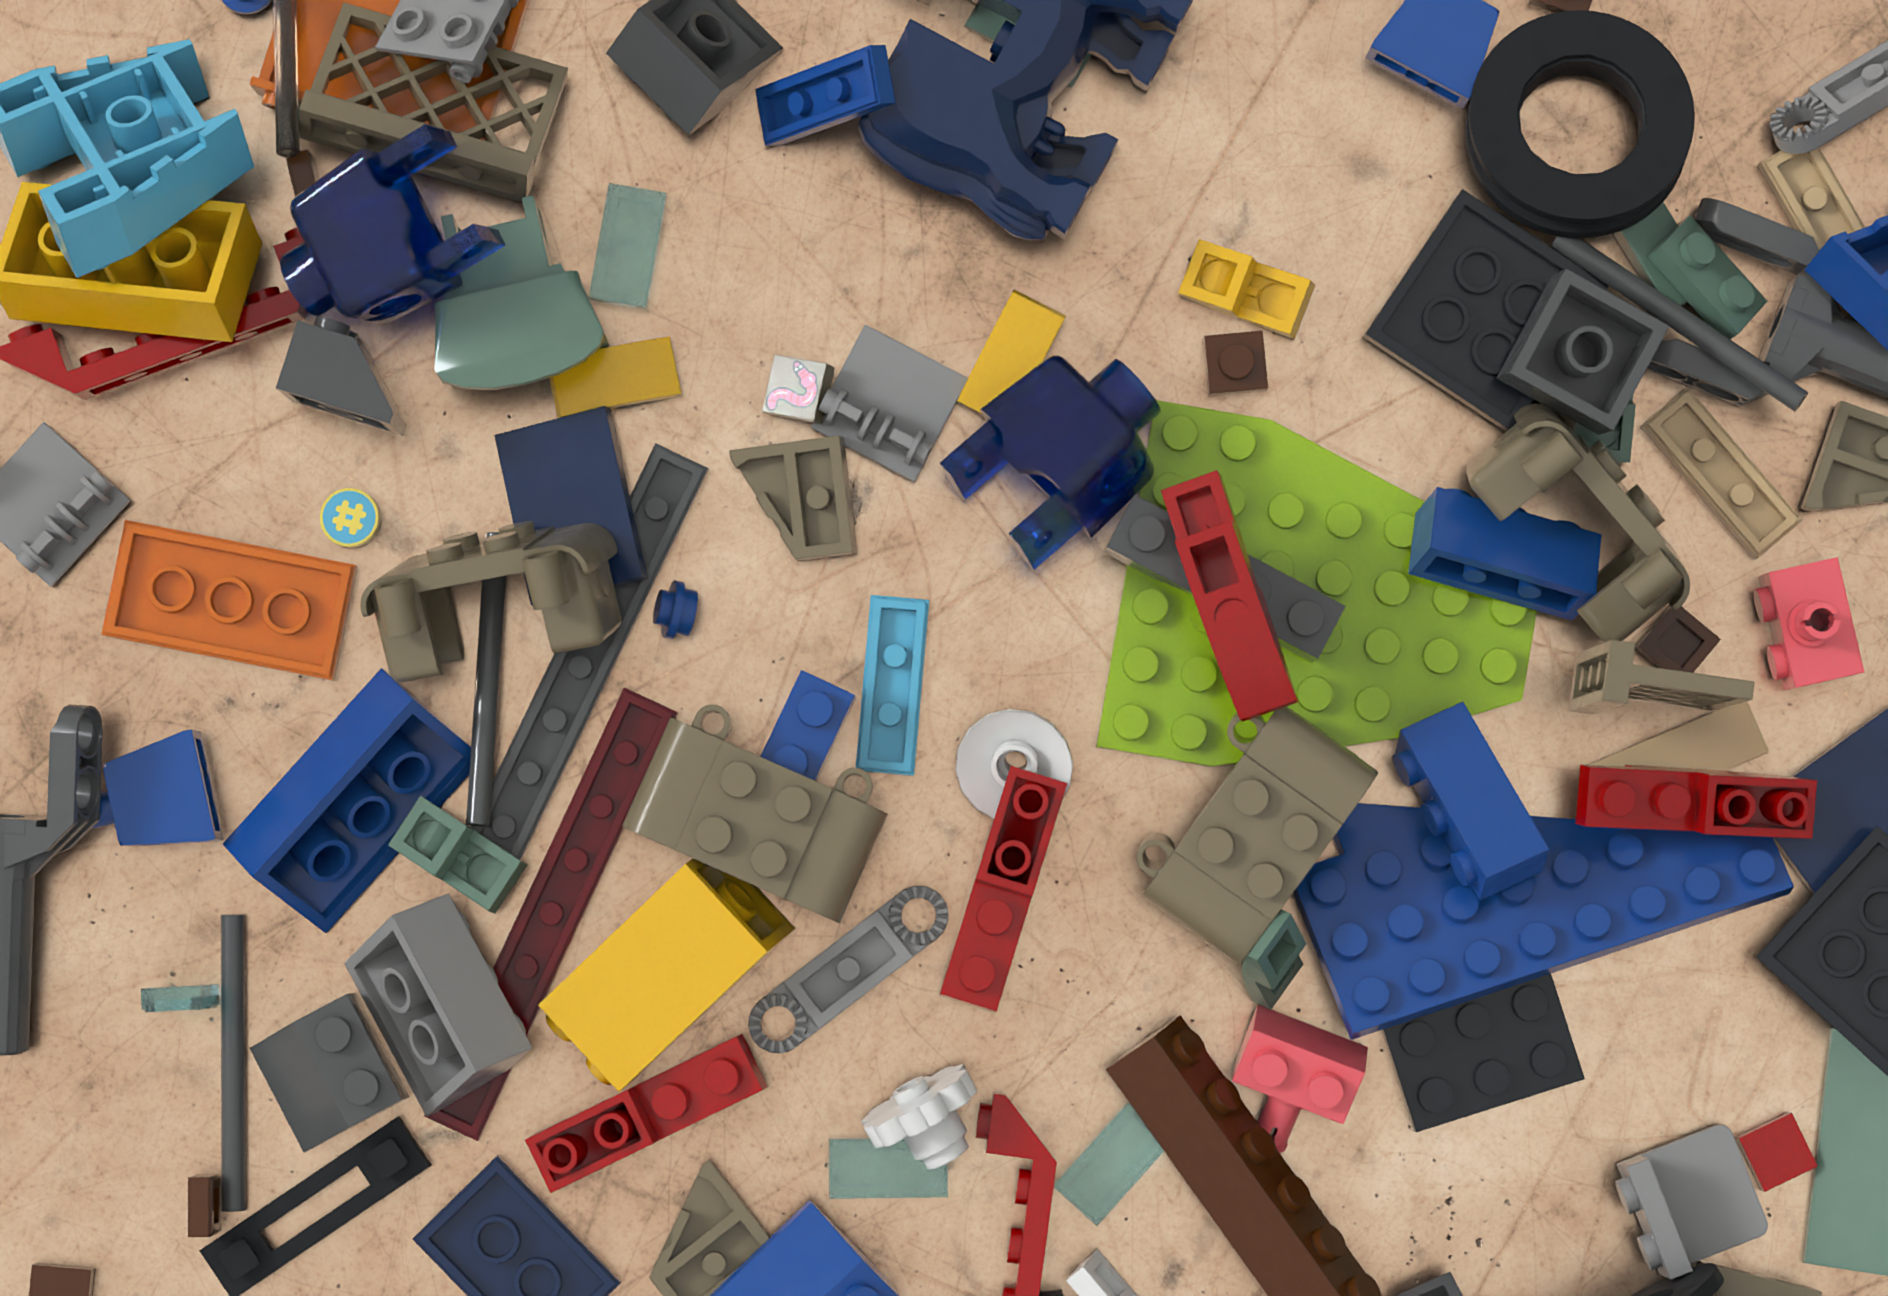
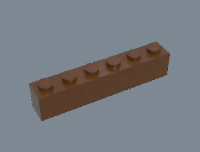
[1106,1015,1382,1296]

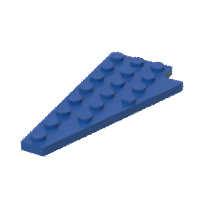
[1293,803,1794,1040]

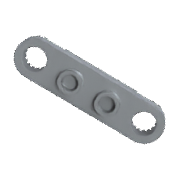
[1770,40,1888,154]
[748,886,948,1053]

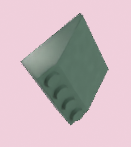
[1803,1028,1888,1276]

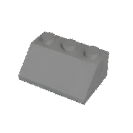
[344,893,532,1117]

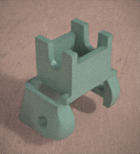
[433,195,609,390]

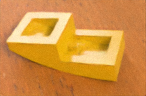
[1178,239,1315,339]
[957,289,1066,427]
[549,336,681,418]

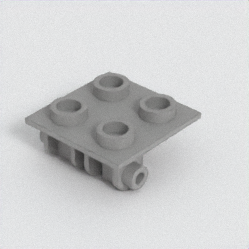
[375,0,519,83]
[811,325,968,482]
[0,422,131,587]

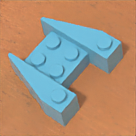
[0,39,254,278]

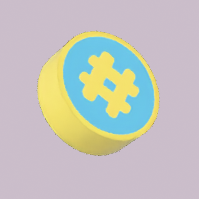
[320,488,381,548]

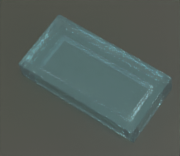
[588,183,668,310]
[141,984,220,1013]
[1054,1101,1164,1226]
[829,1138,948,1199]

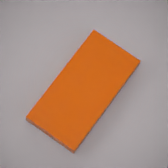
[101,520,358,681]

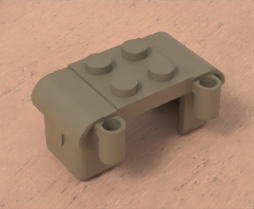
[1466,404,1690,642]
[360,521,622,682]
[622,704,888,923]
[1137,706,1378,965]

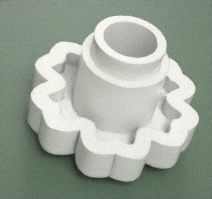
[861,1064,978,1170]

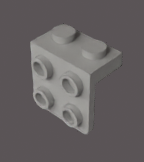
[1615,1124,1768,1279]

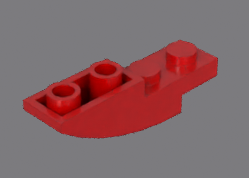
[1161,470,1299,722]
[1575,765,1817,839]
[940,766,1067,1013]
[525,1034,768,1193]

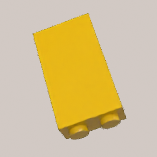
[538,859,795,1092]

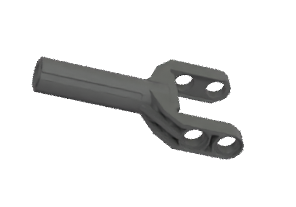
[1647,198,1888,406]
[0,704,103,1055]

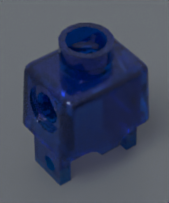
[280,124,506,324]
[940,355,1161,570]

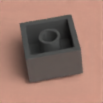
[1497,268,1669,435]

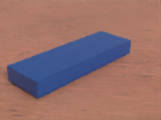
[755,45,896,146]

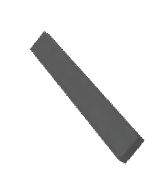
[471,443,709,860]

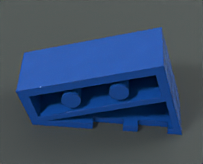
[1804,215,1888,351]

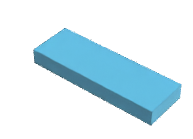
[856,595,929,776]

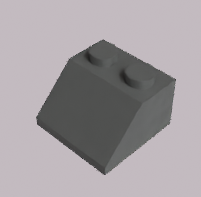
[606,0,783,135]
[276,316,407,436]
[250,993,410,1153]

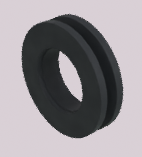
[1465,10,1695,238]

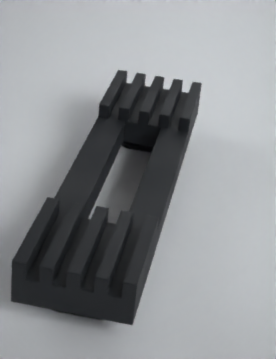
[199,1116,431,1296]

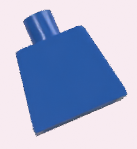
[1365,0,1500,109]
[91,729,224,846]

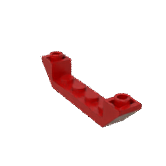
[0,222,340,400]
[975,1092,1057,1296]

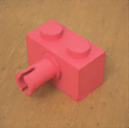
[1753,557,1864,690]
[1232,1005,1368,1153]

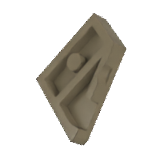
[1801,401,1888,512]
[729,435,857,561]
[649,1160,770,1296]

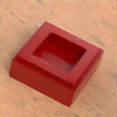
[1735,1112,1818,1192]

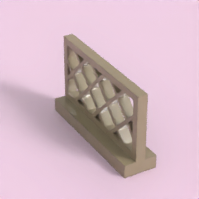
[299,2,568,203]
[1569,639,1755,715]

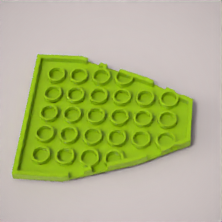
[1096,400,1537,767]

